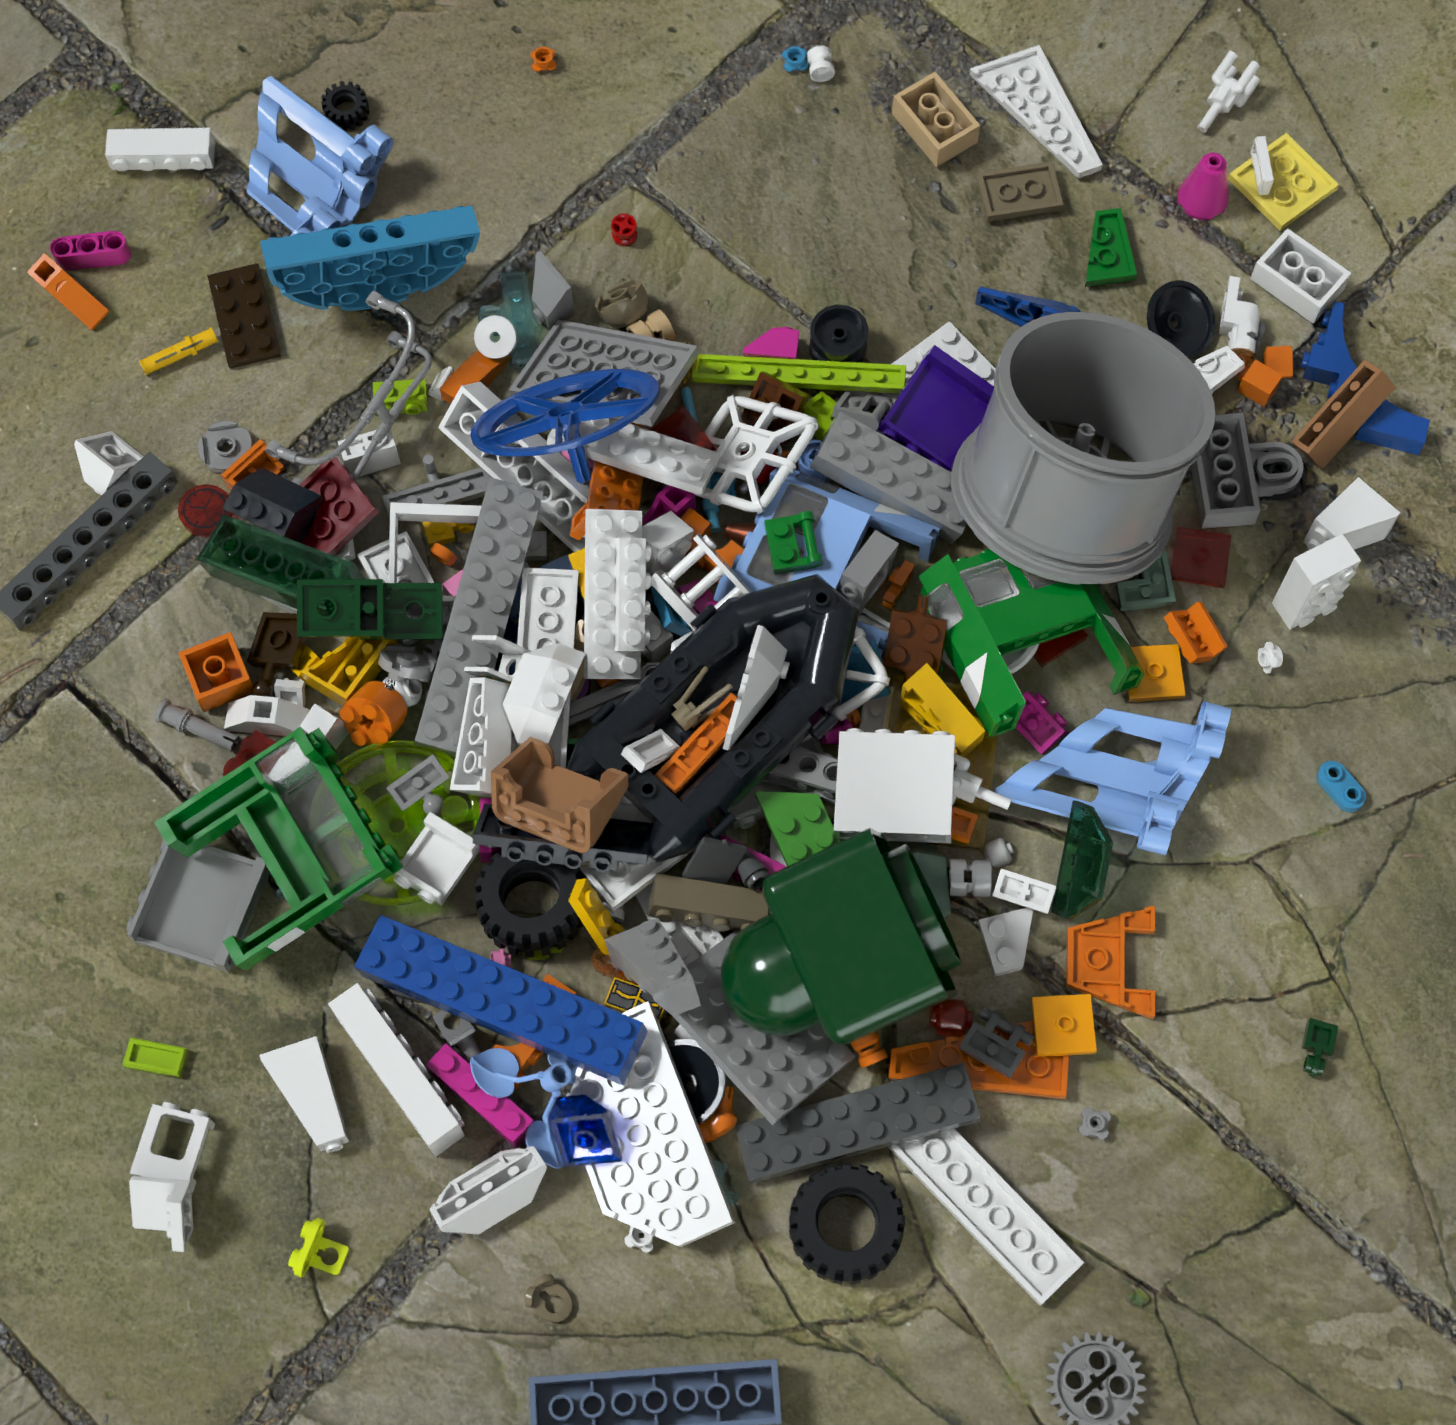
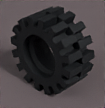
[321,81,370,131]

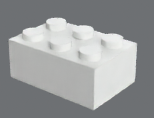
[1250,228,1351,324]

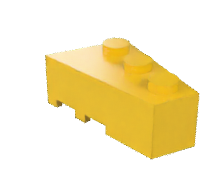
[301,637,398,706]
[899,663,985,757]

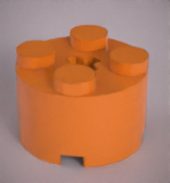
[339,681,408,747]

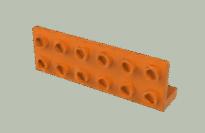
[570,422,649,541]

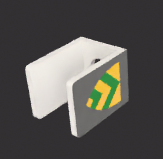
[464,635,530,684]

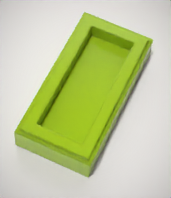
[122,1037,189,1079]

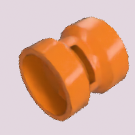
[850,1032,888,1069]

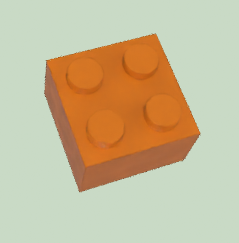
[178,632,253,712]

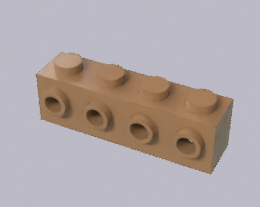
[1291,359,1396,469]

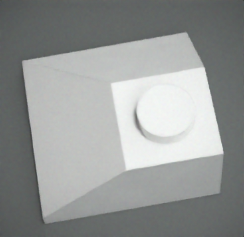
[74,431,144,495]

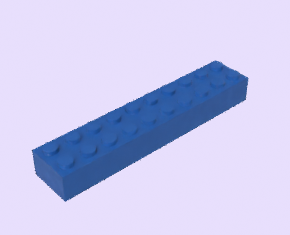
[354,915,648,1085]

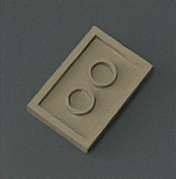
[976,161,1064,222]

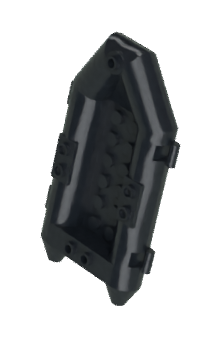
[567,574,859,863]

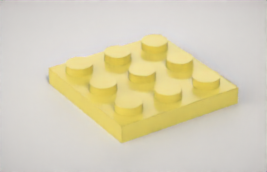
[1228,133,1339,231]

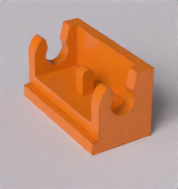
[221,439,285,491]

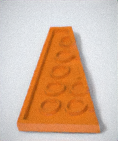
[888,1020,1069,1099]

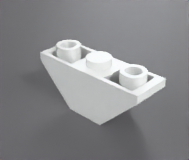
[224,695,310,736]

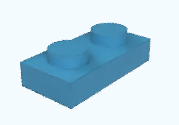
[651,586,691,636]

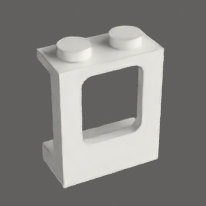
[130,1102,215,1193]

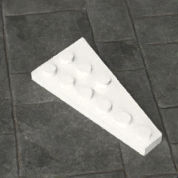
[969,45,1103,179]

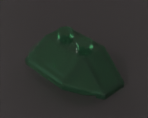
[1051,800,1114,920]

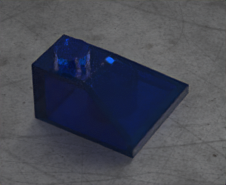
[549,1094,622,1167]

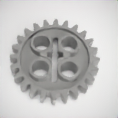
[1044,1332,1146,1425]

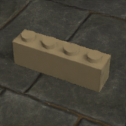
[648,873,768,931]

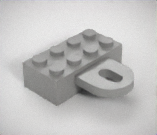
[1191,413,1303,529]

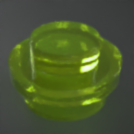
[440,796,469,824]

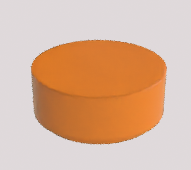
[429,543,457,567]

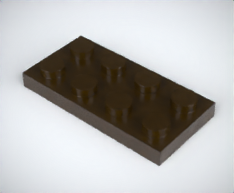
[207,263,281,369]

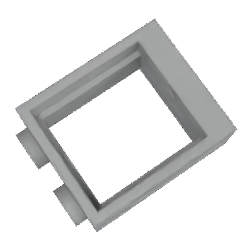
[837,530,899,617]

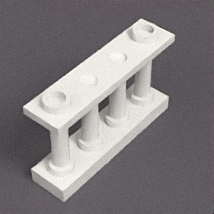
[651,533,752,631]

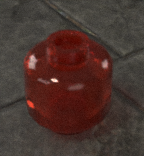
[929,998,973,1038]

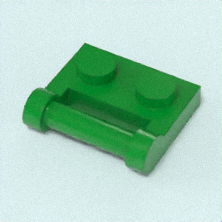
[764,511,824,575]

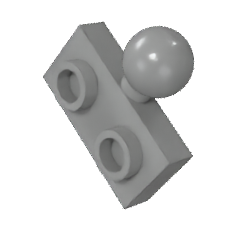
[385,754,450,817]

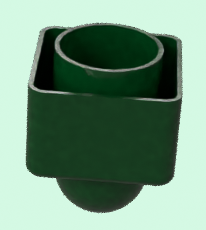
[720,828,962,1045]

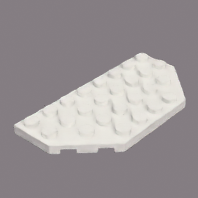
[563,1001,735,1247]

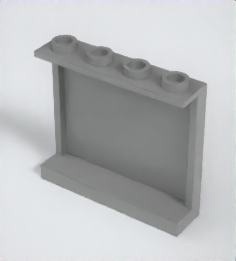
[126,840,270,973]

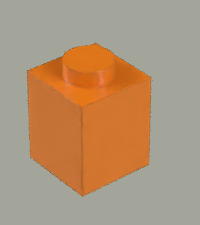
[1237,359,1283,407]

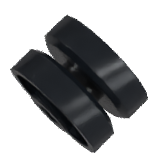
[809,304,869,363]

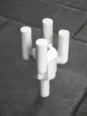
[1197,51,1260,133]
[952,754,1012,810]

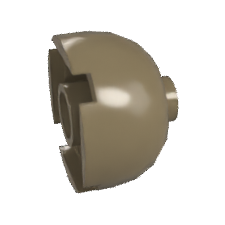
[594,280,649,328]

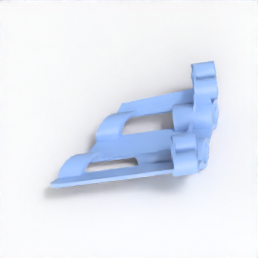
[994,701,1232,856]

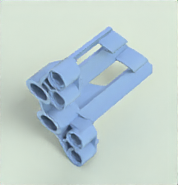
[247,76,394,236]

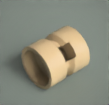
[626,309,676,341]

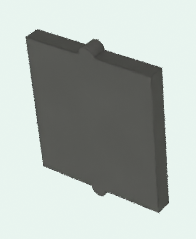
[682,837,747,885]

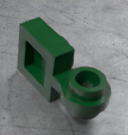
[1302,1018,1338,1078]

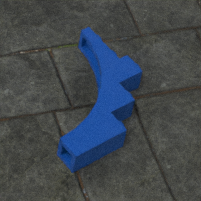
[1300,301,1430,455]

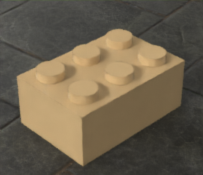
[892,72,980,167]

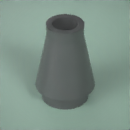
[737,850,768,891]

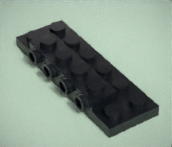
[473,803,654,872]

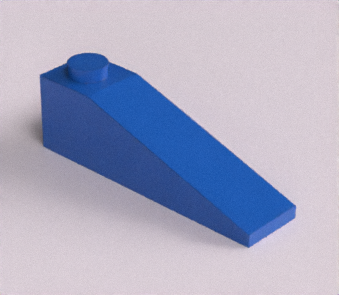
[975,287,1081,327]

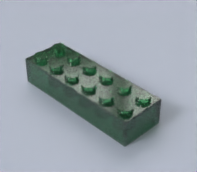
[196,515,366,616]

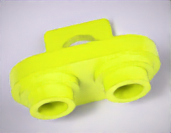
[288,1217,349,1278]

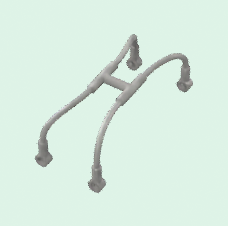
[265,291,432,485]

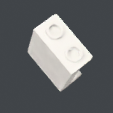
[393,812,480,906]

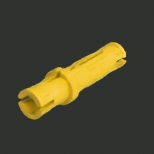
[139,327,218,376]

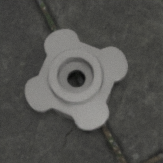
[1079,1107,1111,1140]

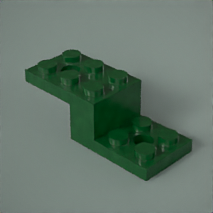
[297,579,443,640]

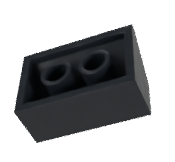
[223,467,324,546]

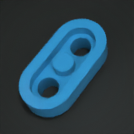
[1316,761,1366,812]

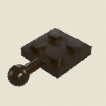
[247,612,308,697]

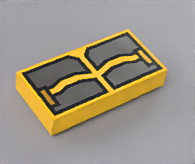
[604,977,665,1024]

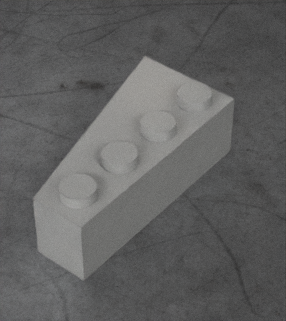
[604,918,701,1017]

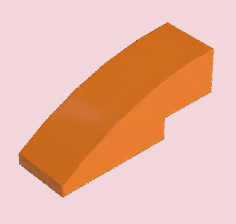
[440,350,511,404]

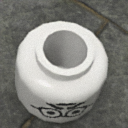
[382,677,422,708]

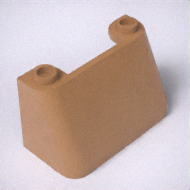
[491,737,628,853]

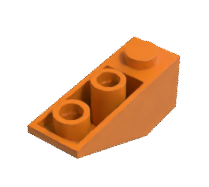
[27,253,110,331]

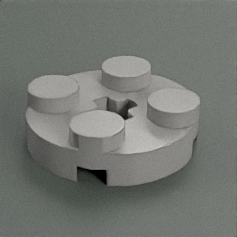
[198,421,253,474]
[378,644,436,682]

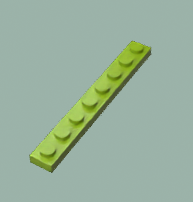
[692,354,907,394]

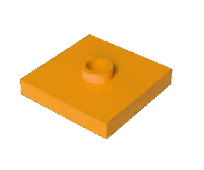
[1127,644,1186,702]
[1031,994,1097,1057]

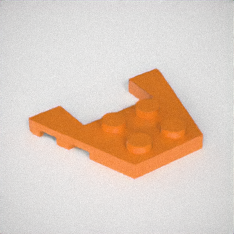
[1066,906,1155,1019]

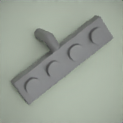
[382,455,490,522]

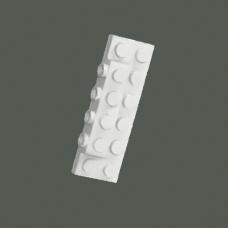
[584,509,651,679]

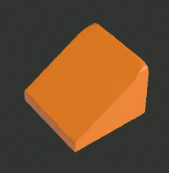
[1262,346,1293,379]

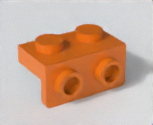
[1163,602,1227,664]

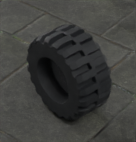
[475,853,583,957]
[789,1162,905,1284]

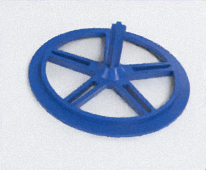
[470,369,660,483]

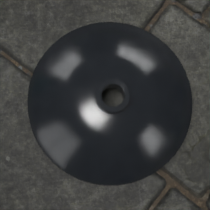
[1147,280,1216,359]
[667,1039,726,1125]

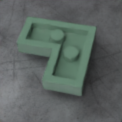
[1115,551,1176,611]

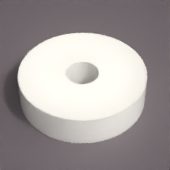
[474,316,518,359]

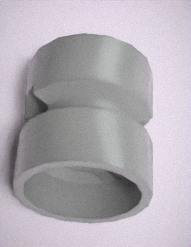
[948,859,992,897]

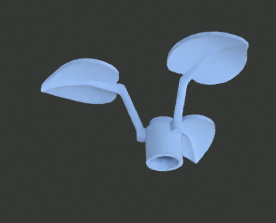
[470,1048,578,1169]

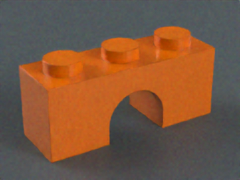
[680,508,744,584]

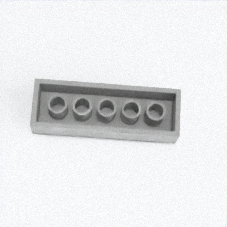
[809,411,967,544]

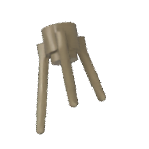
[672,666,732,731]

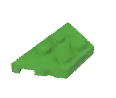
[754,791,840,866]

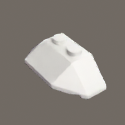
[502,643,585,745]
[429,1146,547,1234]

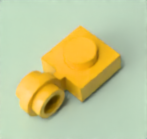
[422,522,475,548]

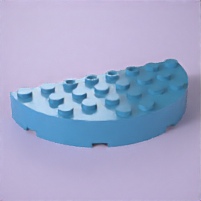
[260,205,480,311]

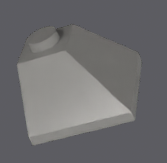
[532,251,575,331]

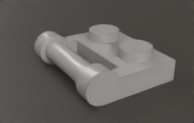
[832,391,893,431]

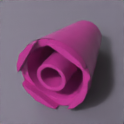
[1177,153,1229,220]

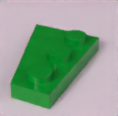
[1085,208,1137,287]

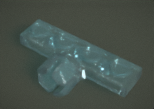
[478,272,537,369]

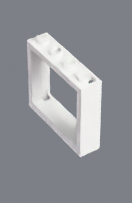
[388,502,481,611]

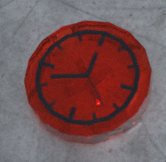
[178,484,233,537]

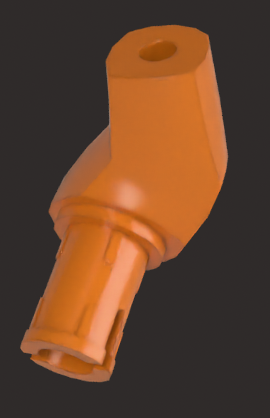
[698,1086,737,1144]

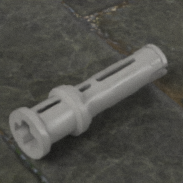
[155,699,240,752]

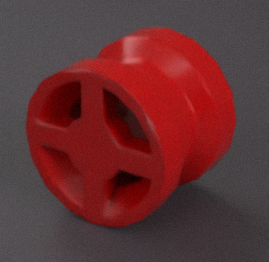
[611,213,638,247]

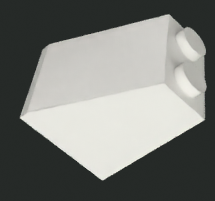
[1304,477,1400,550]

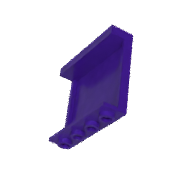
[878,345,994,472]

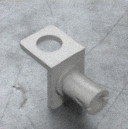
[433,1010,481,1064]

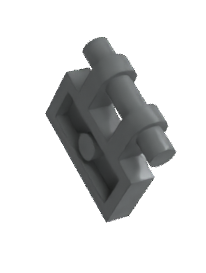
[959,1006,1035,1079]

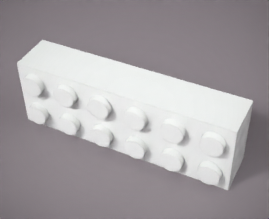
[328,983,465,1157]

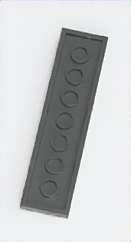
[735,1062,981,1184]

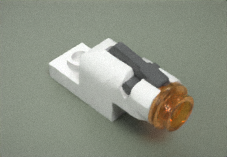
[1219,276,1266,367]

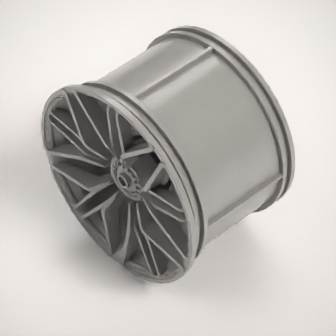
[951,312,1215,584]

